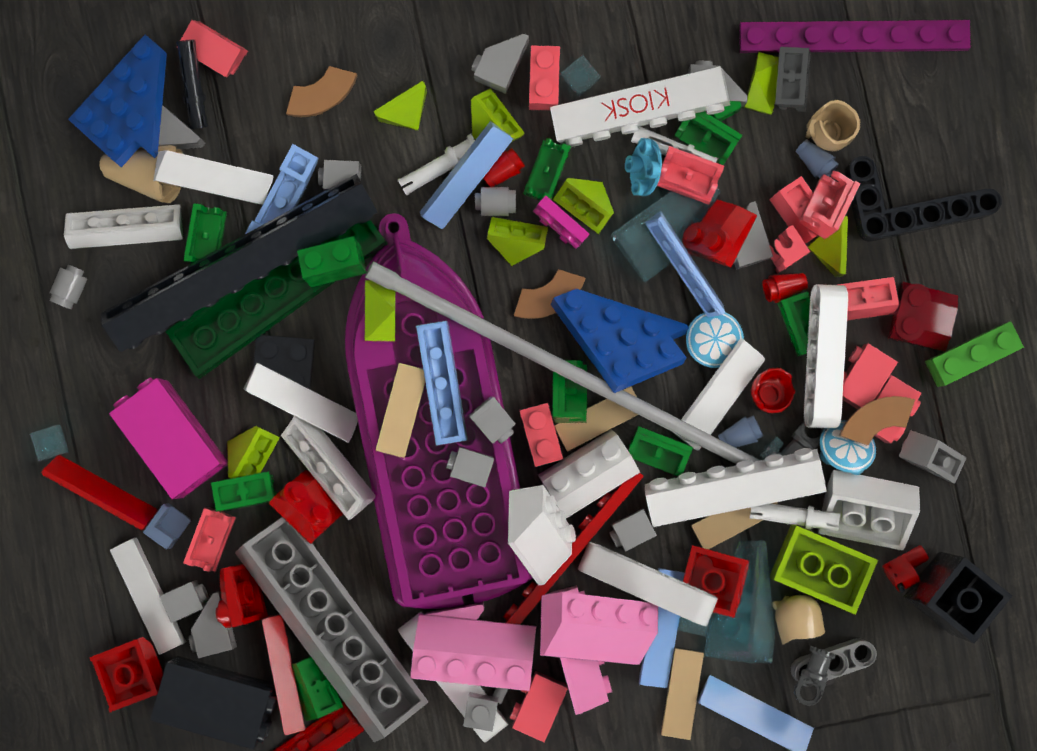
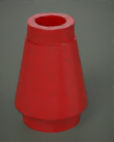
[483,148,525,187]
[762,273,808,303]

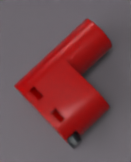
[882,545,929,593]

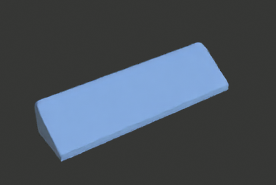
[420,121,513,229]
[645,211,725,317]
[416,321,467,445]
[638,568,685,688]
[697,675,814,751]

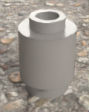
[475,187,516,216]
[49,265,87,309]

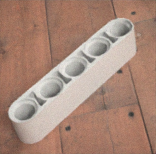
[804,284,848,428]
[578,542,718,626]
[398,611,509,743]

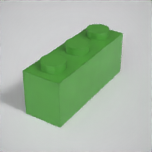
[925,321,1024,387]

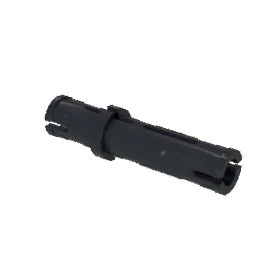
[176,39,208,129]

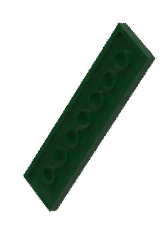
[165,220,388,379]

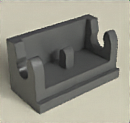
[775,47,811,112]

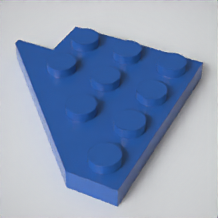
[68,35,167,168]
[550,289,689,393]

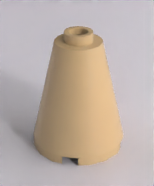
[100,145,183,203]

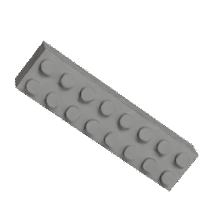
[235,517,428,742]

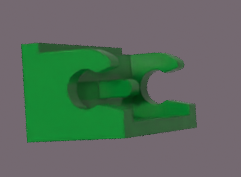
[674,112,742,165]
[523,138,571,201]
[184,203,227,264]
[777,291,810,357]
[552,360,587,423]
[628,426,693,476]
[211,471,277,512]
[292,656,343,721]

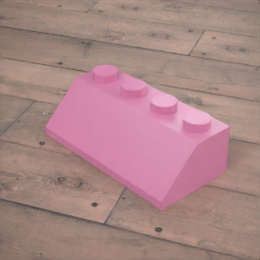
[545,585,612,715]
[540,592,658,665]
[410,614,536,691]

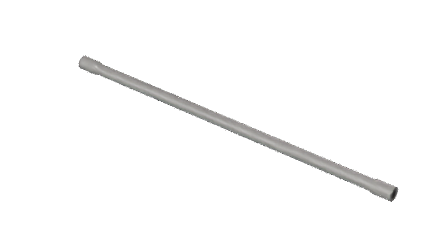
[365,261,760,464]

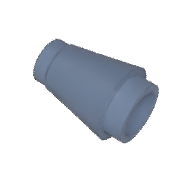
[795,139,839,179]
[718,415,763,448]

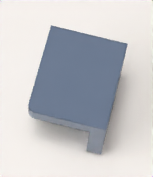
[143,503,191,550]

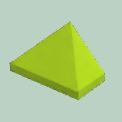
[744,52,779,115]
[374,81,427,130]
[471,88,525,142]
[553,178,614,234]
[808,216,848,277]
[487,217,548,266]
[365,280,396,341]
[227,426,280,479]

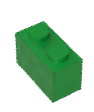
[297,236,367,287]

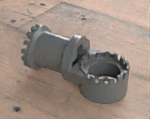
[776,420,827,456]
[794,646,836,706]

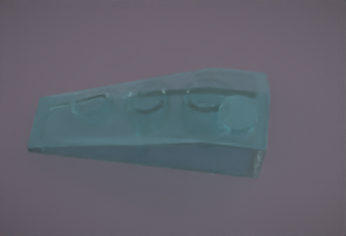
[611,188,721,283]
[704,540,775,663]

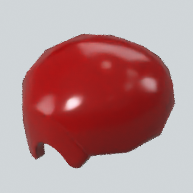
[751,368,796,413]

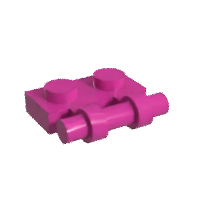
[533,195,589,249]

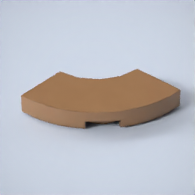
[286,66,358,117]
[514,269,586,319]
[839,396,915,446]

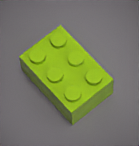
[769,524,878,615]

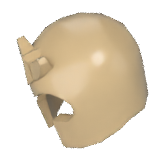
[805,100,861,151]
[772,595,825,645]

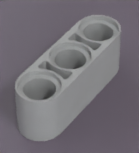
[791,638,877,687]

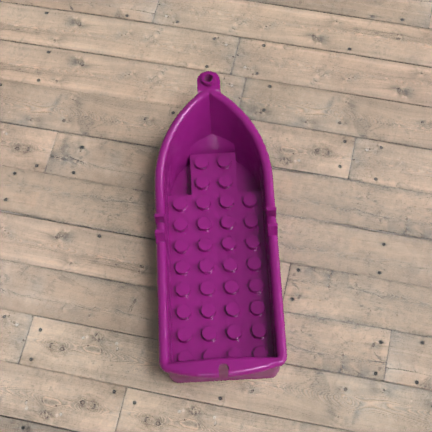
[345,213,533,609]

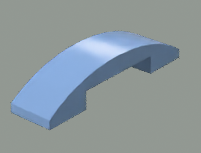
[245,144,319,234]

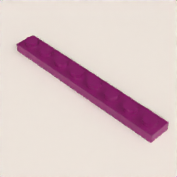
[739,20,971,53]

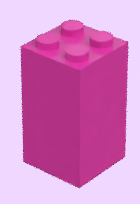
[109,377,228,499]

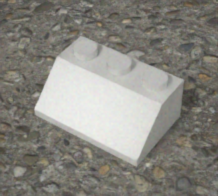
[538,429,640,518]
[818,470,920,551]
[508,485,576,585]

